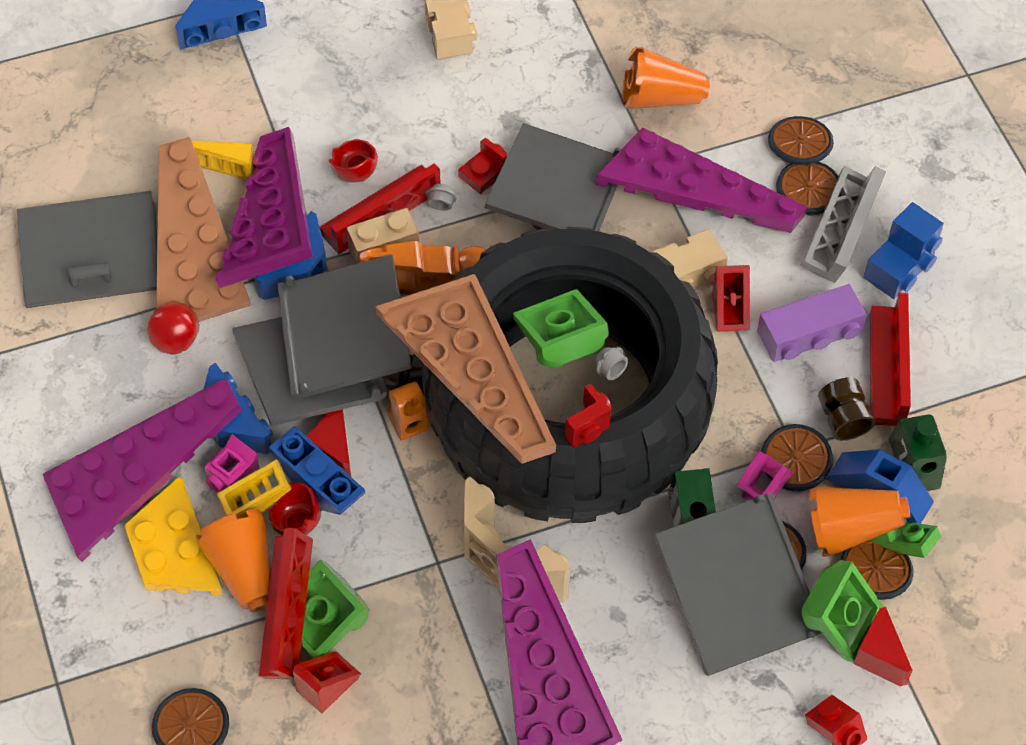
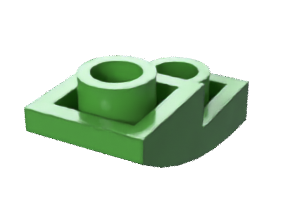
[871,518,941,558]

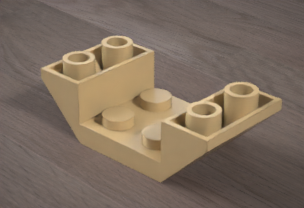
[464,476,570,603]

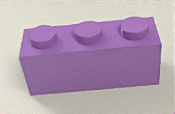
[757,284,867,362]

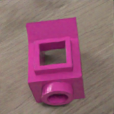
[204,434,260,493]
[736,451,794,501]

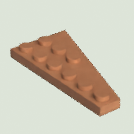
[156,137,251,322]
[375,274,556,464]

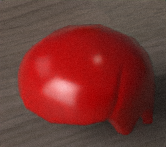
[328,139,378,183]
[147,301,200,355]
[268,482,321,536]

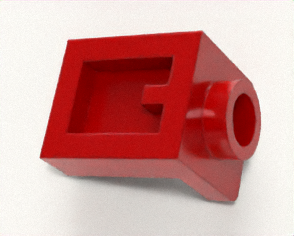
[458,137,507,194]

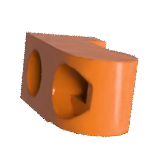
[387,381,429,441]

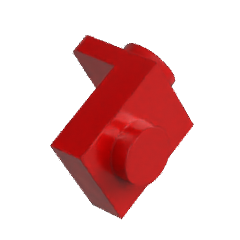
[565,384,612,448]
[805,694,867,745]

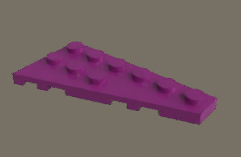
[215,127,313,288]
[596,127,807,233]
[42,378,242,562]
[496,539,623,745]

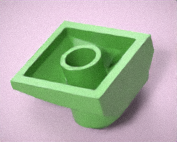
[513,289,609,368]
[301,560,370,658]
[802,560,883,662]

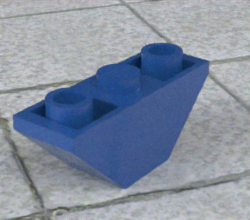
[175,0,267,50]
[255,211,327,300]
[203,363,273,454]
[269,426,366,515]
[826,449,934,524]

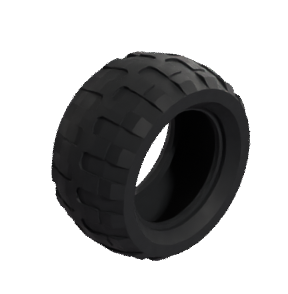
[422,227,718,523]

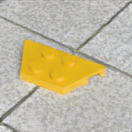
[124,477,223,596]

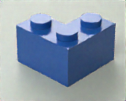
[863,202,944,299]

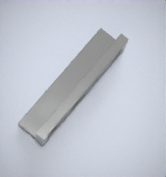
[801,166,886,283]

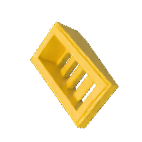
[191,140,254,180]
[217,459,292,519]

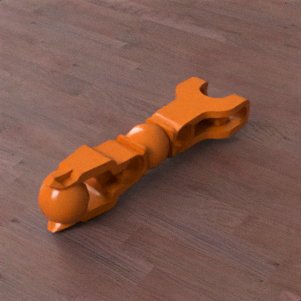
[357,230,548,295]

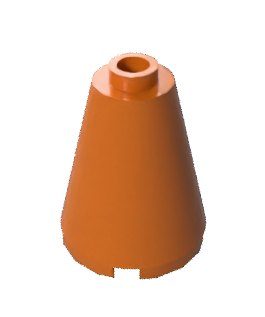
[622,46,710,109]
[809,487,910,557]
[196,509,271,613]

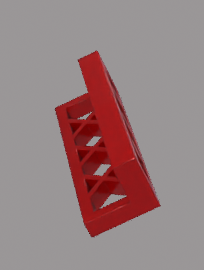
[320,163,441,255]
[870,293,911,426]
[259,528,313,679]

